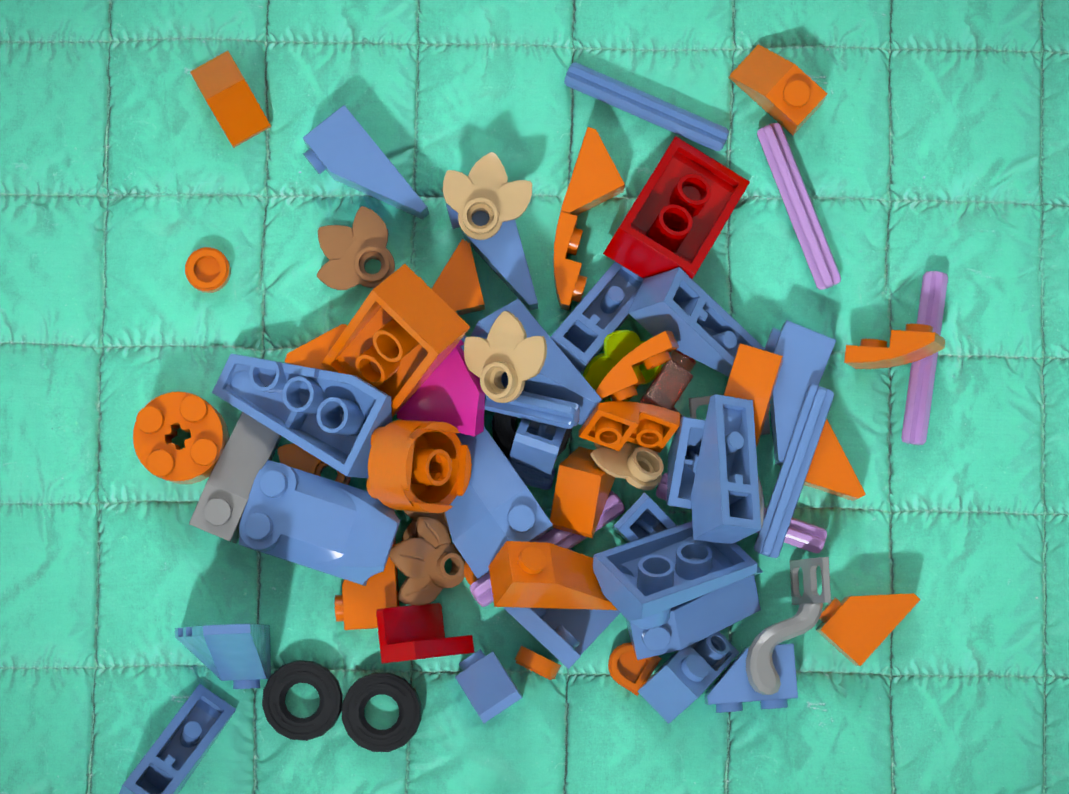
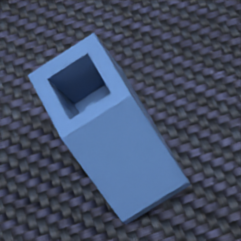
[637,631,740,724]
[705,644,798,713]

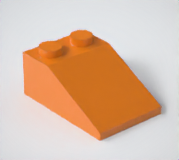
[321,264,470,418]

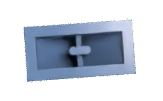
[666,416,706,509]
[508,419,566,475]
[612,493,677,543]

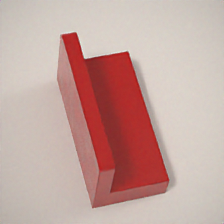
[376,603,474,664]

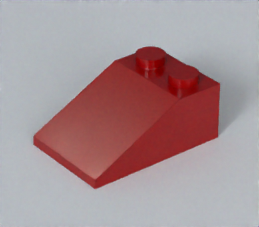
[603,136,750,279]

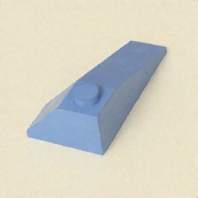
[212,354,392,478]
[445,427,553,579]
[175,624,271,689]

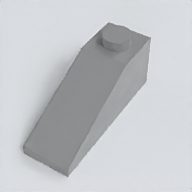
[189,412,282,543]

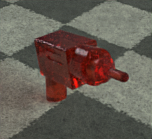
[640,349,696,434]

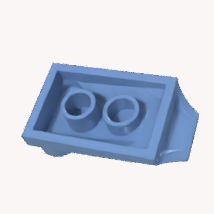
[239,460,401,586]
[593,521,763,630]

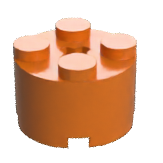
[133,392,229,484]
[366,420,472,513]

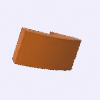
[553,211,588,311]
[844,324,945,369]
[595,331,679,401]
[724,343,784,447]
[579,401,680,453]

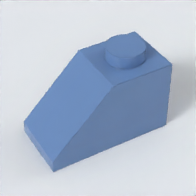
[455,649,523,723]

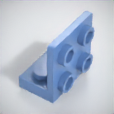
[503,549,620,669]

